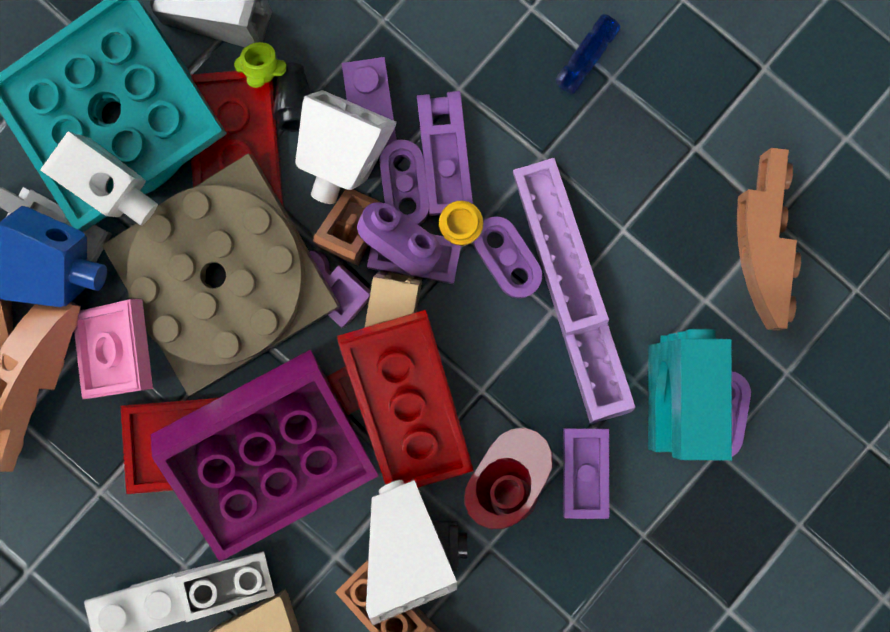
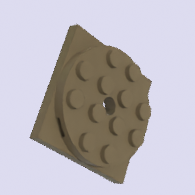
[102,153,341,396]

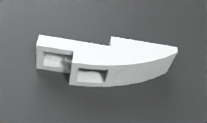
[84,552,275,632]

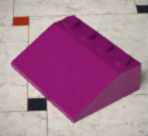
[151,349,378,562]

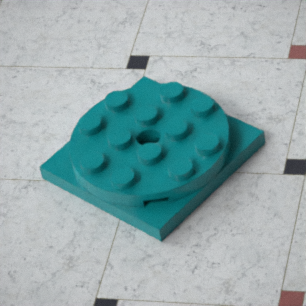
[0,0,227,232]

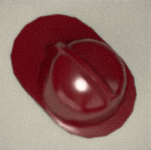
[464,428,553,529]

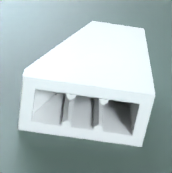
[366,480,457,625]

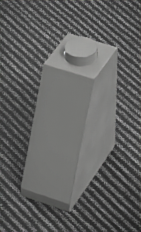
[150,0,272,47]

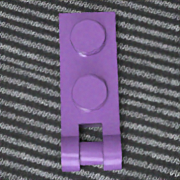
[417,91,473,216]

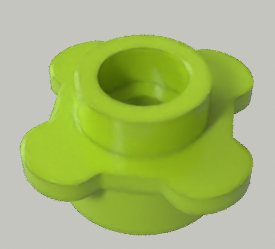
[234,42,287,88]

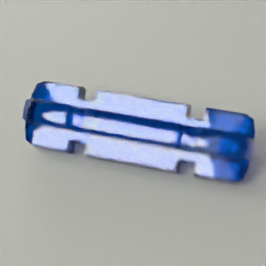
[556,14,620,94]

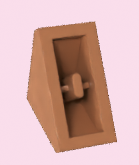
[313,189,382,266]

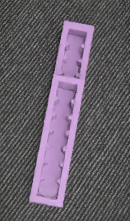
[513,158,636,425]

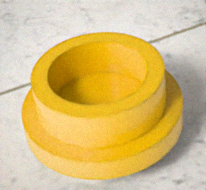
[439,201,483,246]

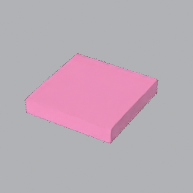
[74,299,153,399]

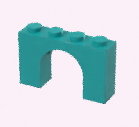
[648,329,731,461]

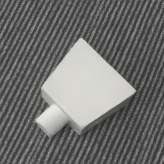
[295,90,397,204]
[40,131,158,226]

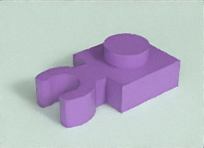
[309,251,371,328]

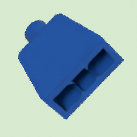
[0,206,107,307]

